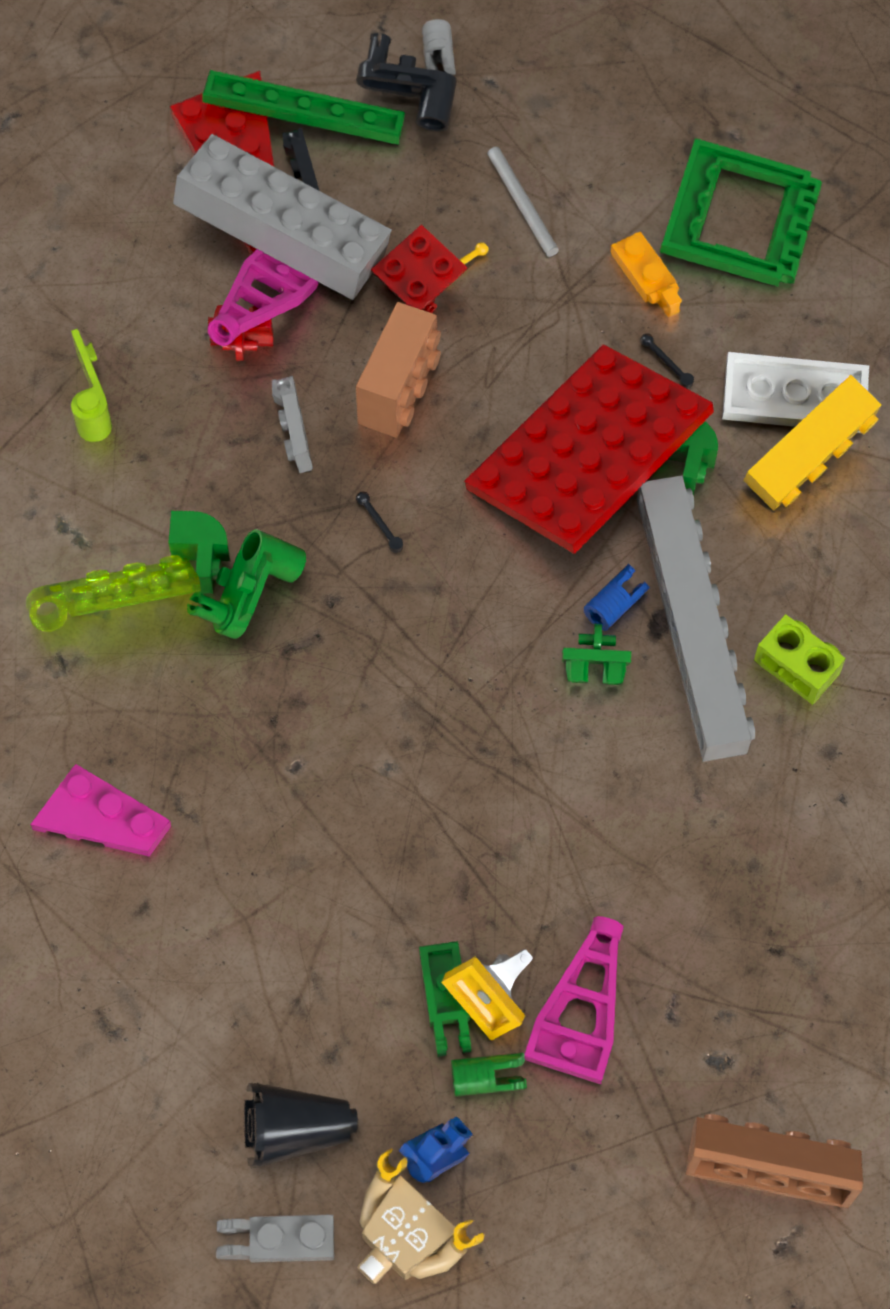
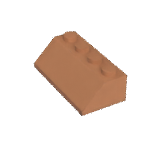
[685,1114,863,1208]

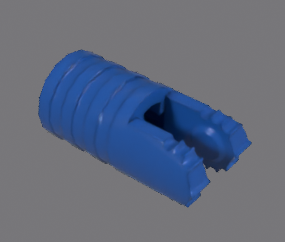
[583,563,650,631]

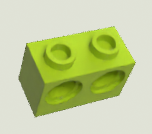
[753,614,846,705]

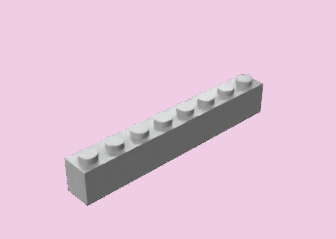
[637,476,755,762]

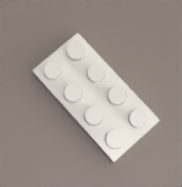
[722,352,869,433]

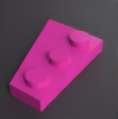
[30,764,171,857]

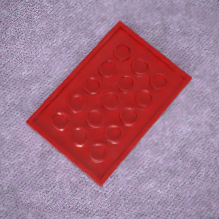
[464,344,714,554]

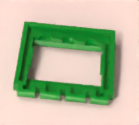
[660,138,822,287]

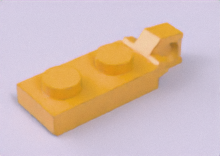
[610,231,682,317]

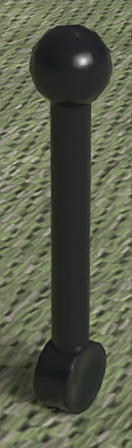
[640,333,694,388]
[356,491,403,553]

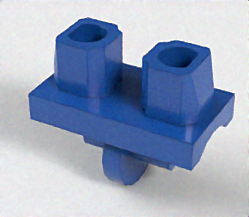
[399,1117,473,1183]

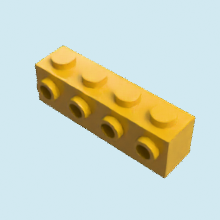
[743,375,882,511]

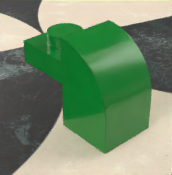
[667,421,718,496]
[168,511,230,594]

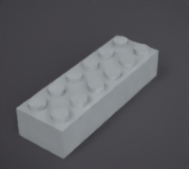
[173,134,392,300]

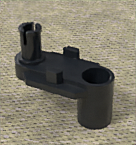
[356,33,457,131]

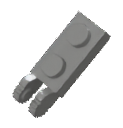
[216,1215,334,1262]

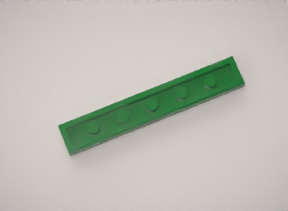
[202,70,405,145]

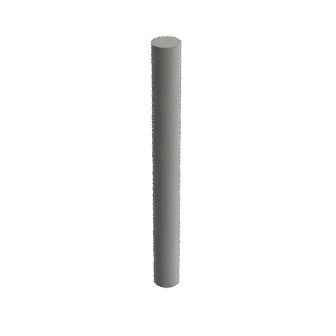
[488,147,559,257]

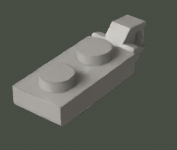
[272,376,313,473]

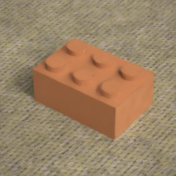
[356,302,441,438]

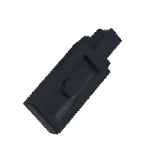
[282,128,319,191]

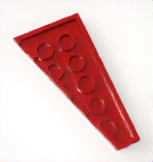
[170,70,274,254]

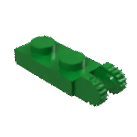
[419,941,472,1057]

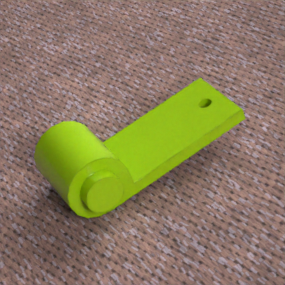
[71,328,112,442]

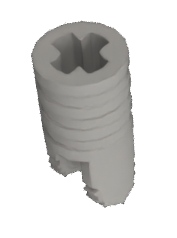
[422,19,456,75]

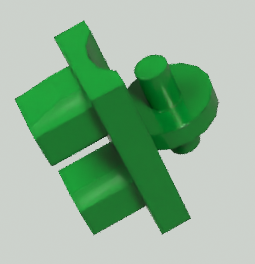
[562,623,631,685]

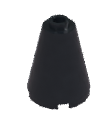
[244,1083,358,1168]

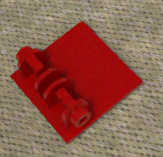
[371,224,468,313]

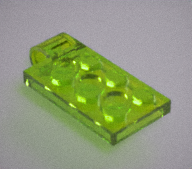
[26,555,201,632]

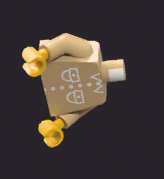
[357,1148,484,1284]

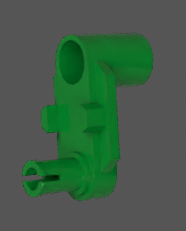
[187,529,306,639]

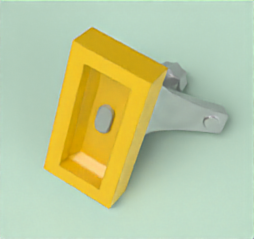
[442,949,533,1041]

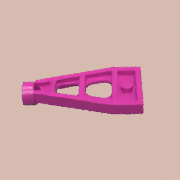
[208,249,319,346]
[524,916,624,1084]

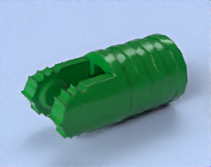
[451,1053,527,1097]

